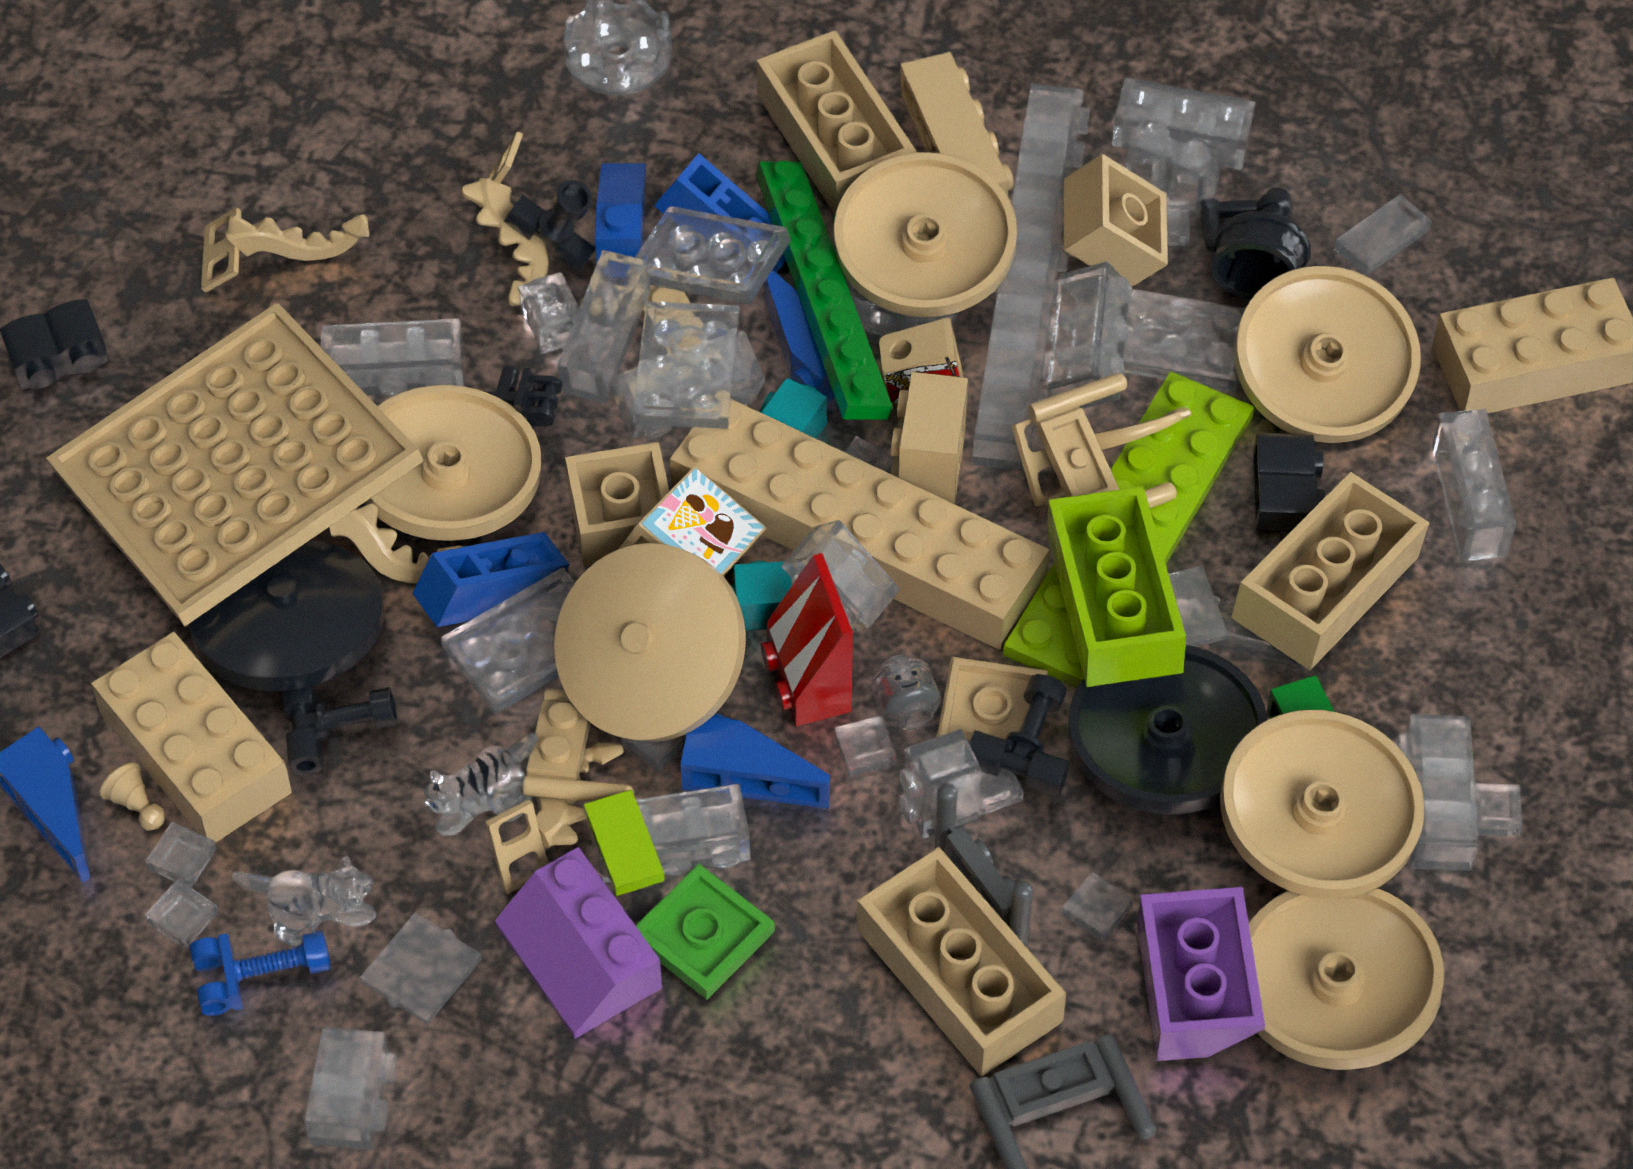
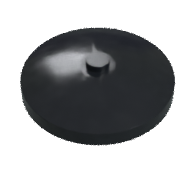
[189,539,384,691]
[1068,645,1267,814]

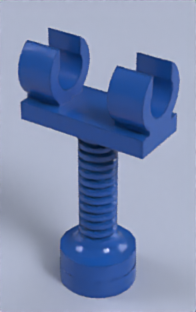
[189,930,331,1016]

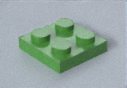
[636,864,775,1000]

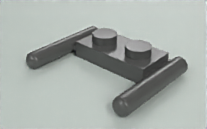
[935,783,1033,946]
[969,1034,1156,1169]

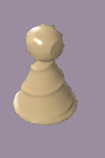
[99,762,165,831]

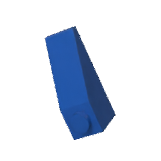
[654,153,786,272]
[595,163,646,273]
[764,268,835,403]
[412,532,570,627]
[681,714,830,809]
[0,726,91,883]

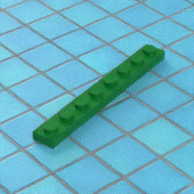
[755,161,892,420]

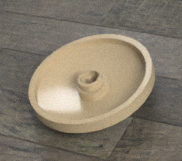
[834,152,1017,317]
[1234,266,1421,443]
[364,385,541,541]
[554,543,746,742]
[1220,710,1424,899]
[1249,888,1444,1070]

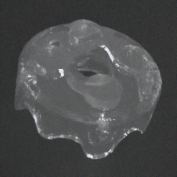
[563,0,672,95]

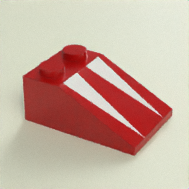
[760,553,853,727]

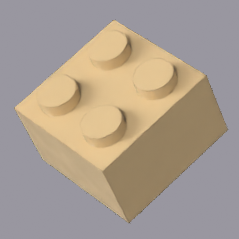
[1064,154,1168,289]
[891,372,968,504]
[565,442,669,566]

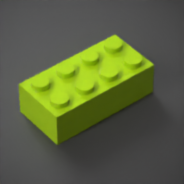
[1047,486,1186,687]

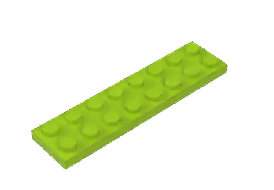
[1003,371,1254,688]

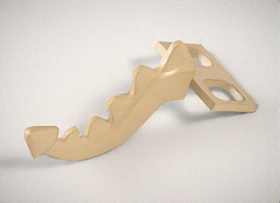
[461,131,549,306]
[201,207,369,292]
[1011,406,1191,506]
[329,503,463,584]
[485,742,624,895]

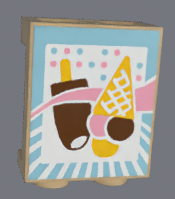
[619,466,767,576]

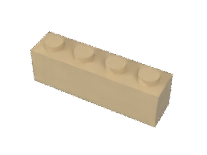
[900,52,1014,196]

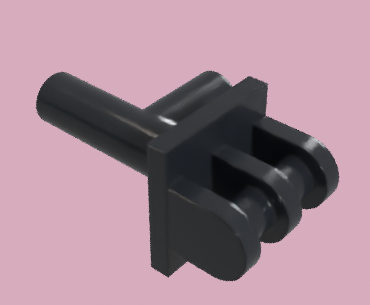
[483,366,563,430]

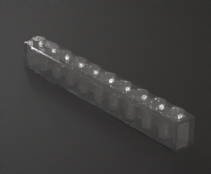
[972,84,1090,471]

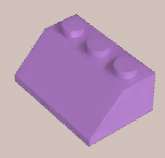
[495,847,662,1039]
[1137,887,1265,1061]

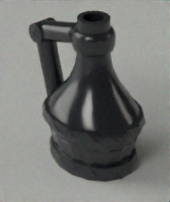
[1201,187,1311,300]

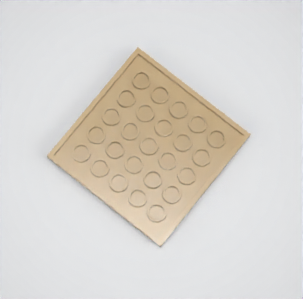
[46,302,424,626]

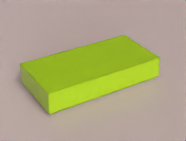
[584,789,665,896]

